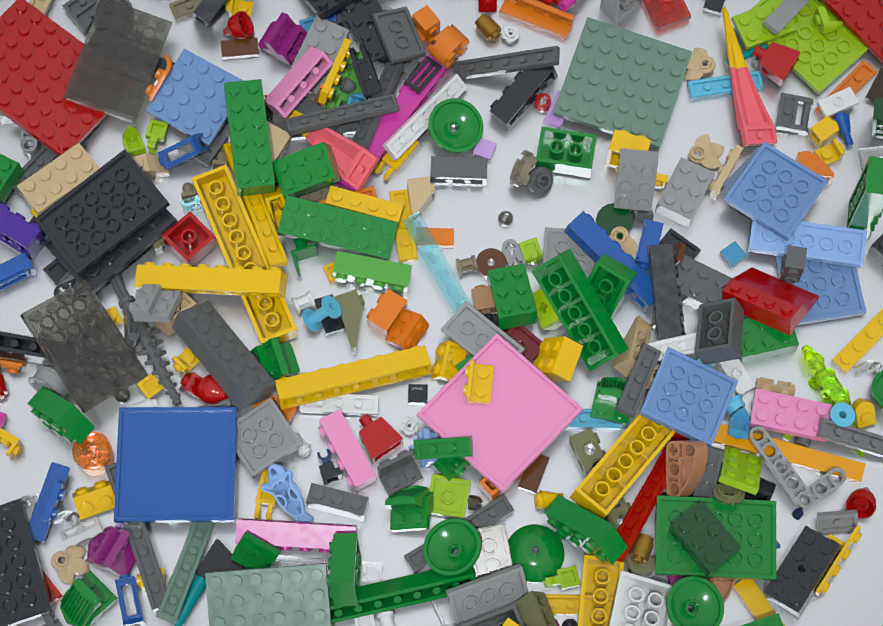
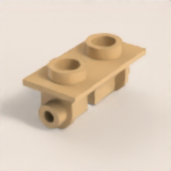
[755,377,796,396]

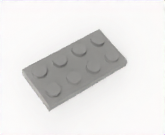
[289,15,350,96]
[441,302,525,357]
[446,564,529,626]

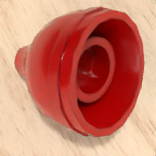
[223,11,254,39]
[197,375,229,405]
[846,487,876,519]

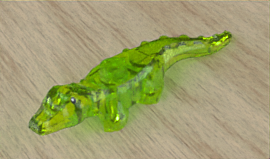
[802,345,865,458]

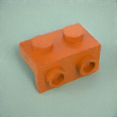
[385,309,429,350]

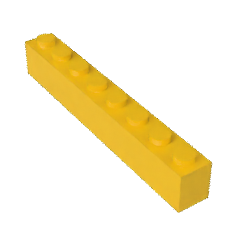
[134,262,288,297]
[274,345,431,410]

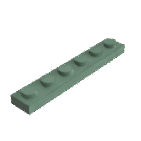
[155,522,215,624]

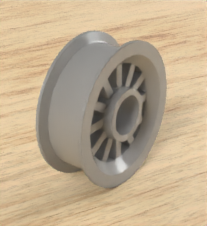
[28,365,73,398]

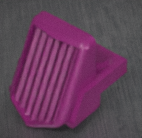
[258,12,307,66]
[85,526,136,576]

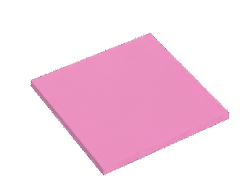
[416,333,583,493]

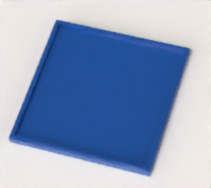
[114,407,237,523]

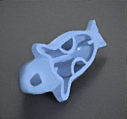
[261,463,314,522]

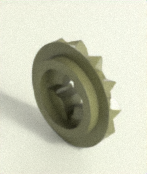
[713,483,745,506]

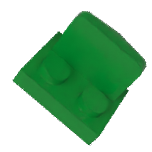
[250,337,300,380]
[590,377,630,426]
[385,485,434,532]
[60,570,118,626]

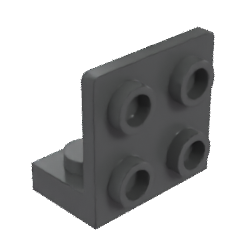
[377,450,424,497]

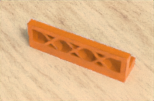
[499,0,575,40]

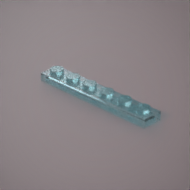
[402,212,472,314]

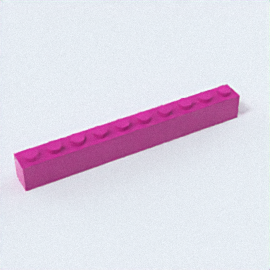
[336,43,459,191]

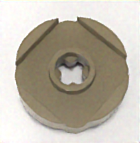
[510,150,537,188]

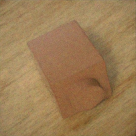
[471,285,495,315]

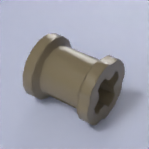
[455,255,478,276]

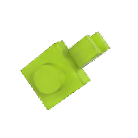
[145,119,169,155]
[543,565,581,590]

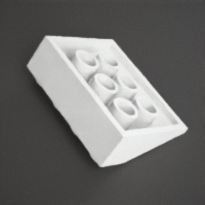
[609,570,672,626]

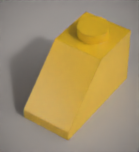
[262,185,285,232]

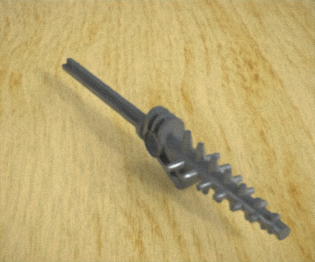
[110,273,182,406]

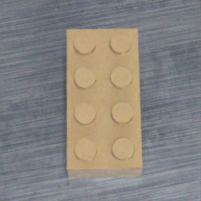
[17,143,99,216]

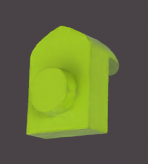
[813,6,843,34]
[122,126,146,157]
[518,237,543,266]

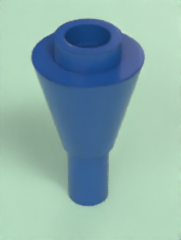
[833,112,854,147]

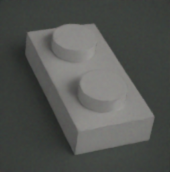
[817,510,858,533]

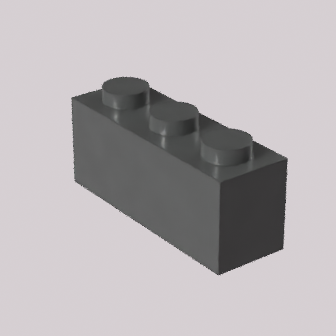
[430,154,488,186]
[306,483,369,521]

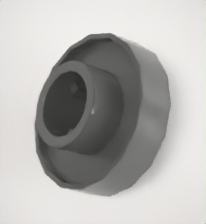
[527,166,553,194]

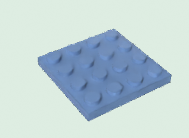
[146,49,244,147]
[723,142,829,241]
[774,255,867,325]
[639,347,738,446]

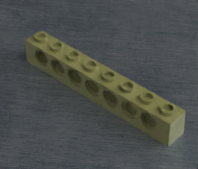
[569,428,655,578]

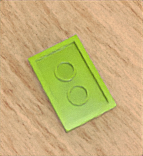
[731,0,798,51]
[718,446,762,495]

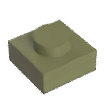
[152,237,165,256]

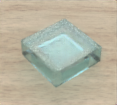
[180,196,202,215]

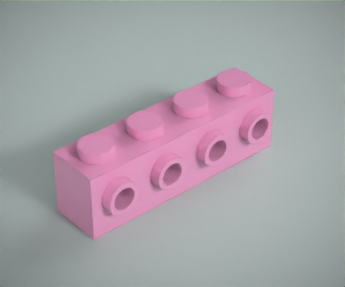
[264,46,333,118]
[318,409,377,491]

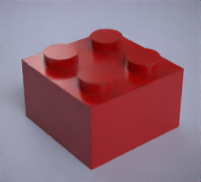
[162,211,218,267]

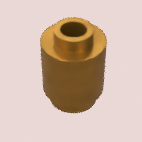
[475,14,501,41]
[629,533,654,565]

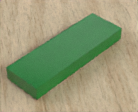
[413,436,473,460]

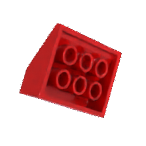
[722,267,819,335]

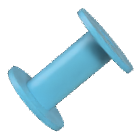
[302,295,341,332]
[830,403,855,427]

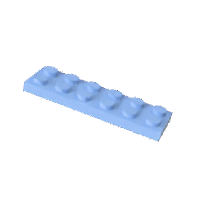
[748,219,867,268]

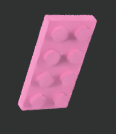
[749,388,832,443]

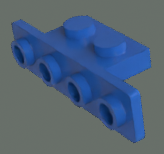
[29,462,70,543]

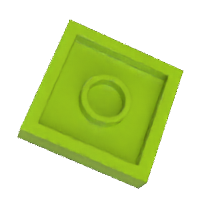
[429,474,471,519]

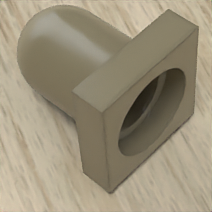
[212,151,228,169]
[181,182,198,204]

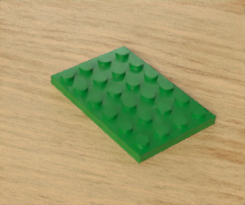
[655,495,777,581]

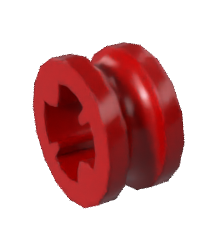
[535,93,551,112]

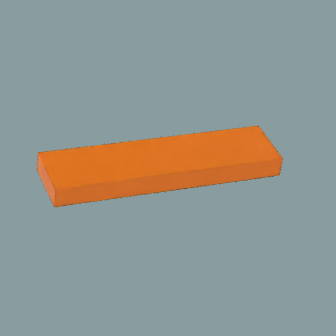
[814,60,877,119]

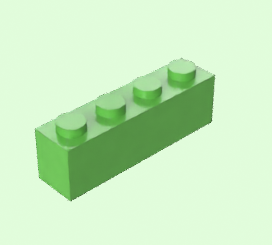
[332,251,412,294]

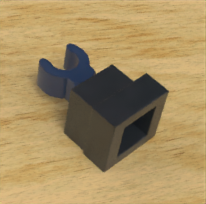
[317,449,343,485]

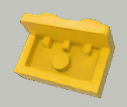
[72,480,115,520]

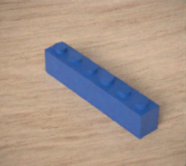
[564,211,653,312]

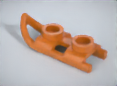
[145,54,173,102]
[0,358,27,373]

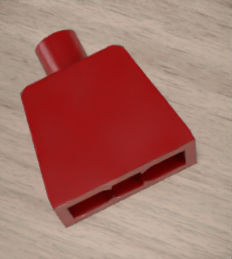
[752,42,800,87]
[359,414,403,464]

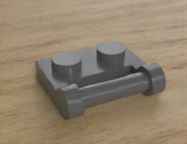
[775,92,814,136]

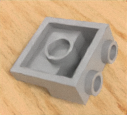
[129,284,182,322]

